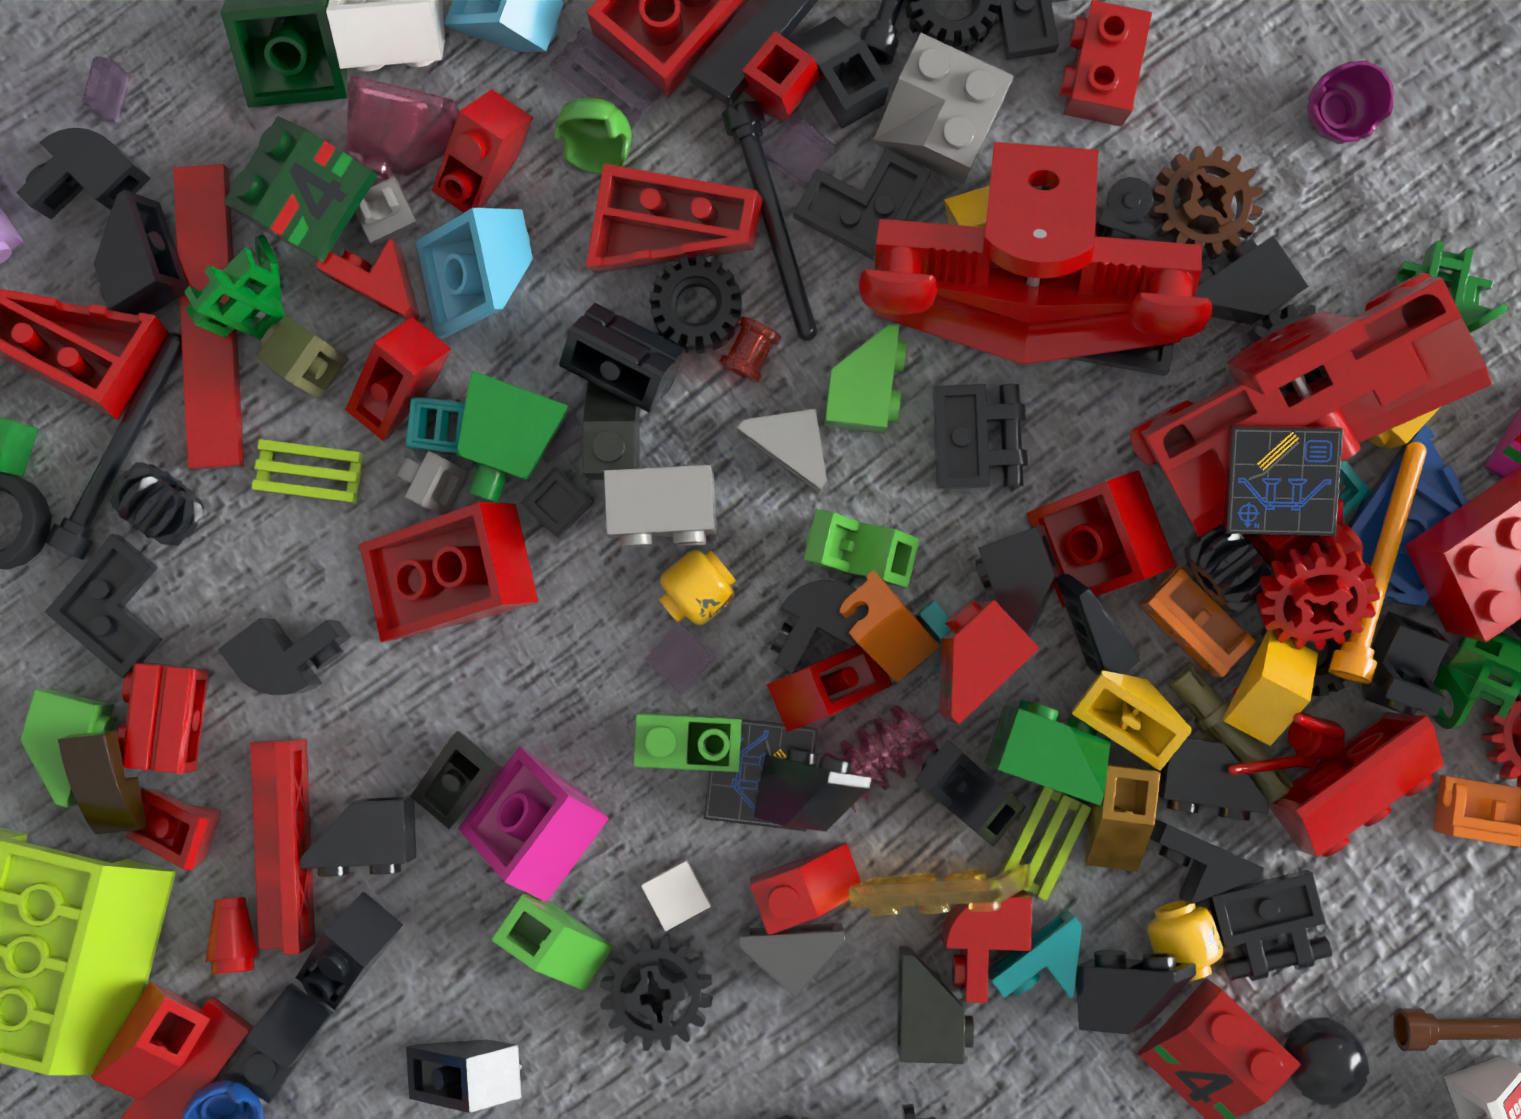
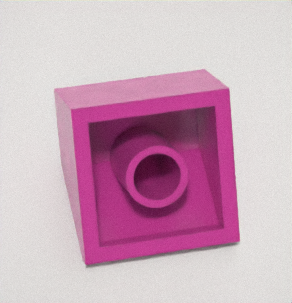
[458,746,609,903]

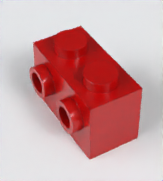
[1059,0,1152,126]

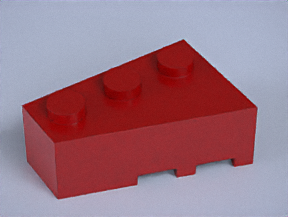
[586,164,763,273]
[0,289,170,420]

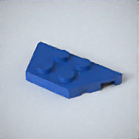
[1347,425,1470,606]

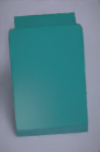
[988,909,1082,999]

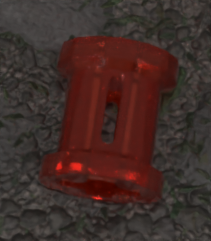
[719,316,782,383]

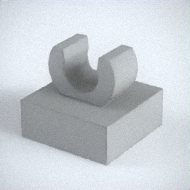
[355,176,419,248]
[397,451,468,515]

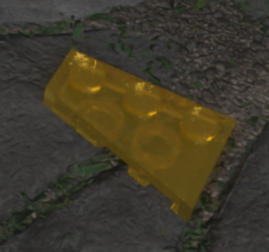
[849,863,1033,916]

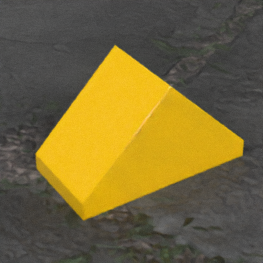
[1222,630,1318,746]
[1072,670,1191,771]

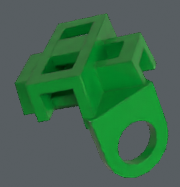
[184,235,285,340]
[1394,241,1508,333]
[1432,632,1521,729]

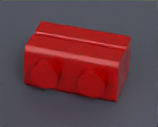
[117,663,209,774]

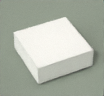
[641,859,711,931]

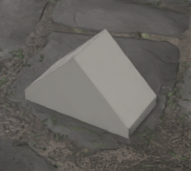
[737,409,827,493]

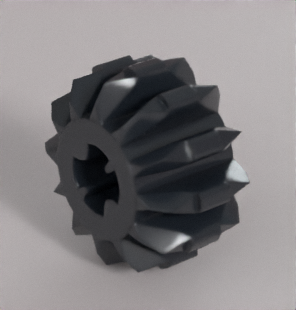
[109,462,204,546]
[1184,523,1271,612]

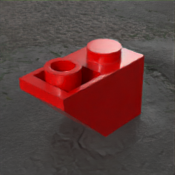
[431,89,533,213]
[91,981,210,1100]

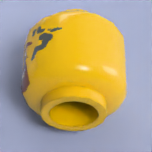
[659,549,736,625]
[1147,900,1223,981]

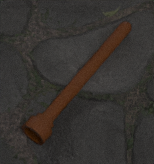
[1393,1008,1521,1051]

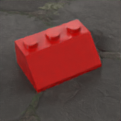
[1269,712,1444,858]

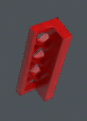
[250,738,316,955]

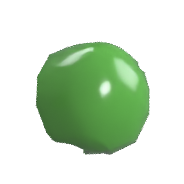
[553,97,632,174]

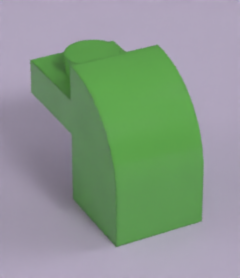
[804,509,920,588]

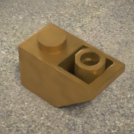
[1084,763,1160,872]

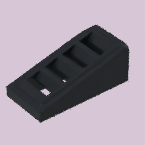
[1056,572,1140,675]

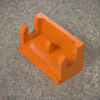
[1137,565,1256,677]
[840,570,941,683]
[1433,775,1521,847]

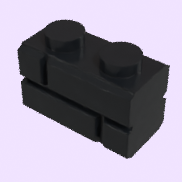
[559,303,685,413]

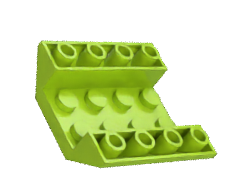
[0,827,177,1076]

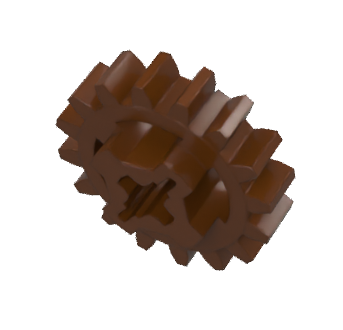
[1148,146,1263,260]

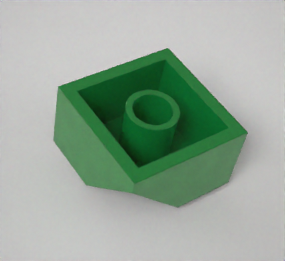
[984,700,1111,806]

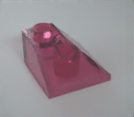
[347,74,459,179]

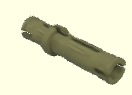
[1167,664,1293,804]

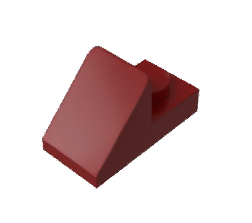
[315,239,420,321]
[126,788,221,870]

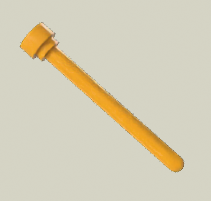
[1328,442,1427,684]

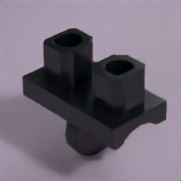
[1096,177,1154,240]

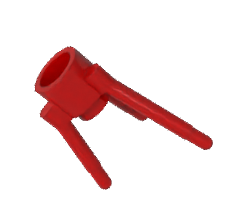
[1228,687,1345,775]

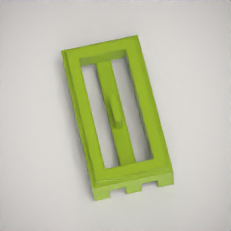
[252,439,364,504]
[998,785,1092,901]

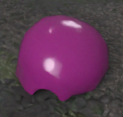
[1307,60,1394,145]

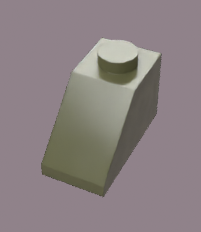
[256,316,349,400]

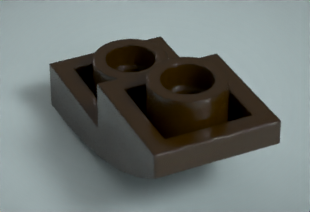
[58,730,147,834]

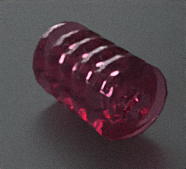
[823,704,938,813]

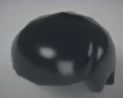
[1284,1017,1370,1106]

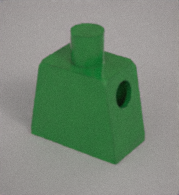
[457,371,569,503]

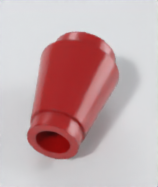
[205,897,259,975]

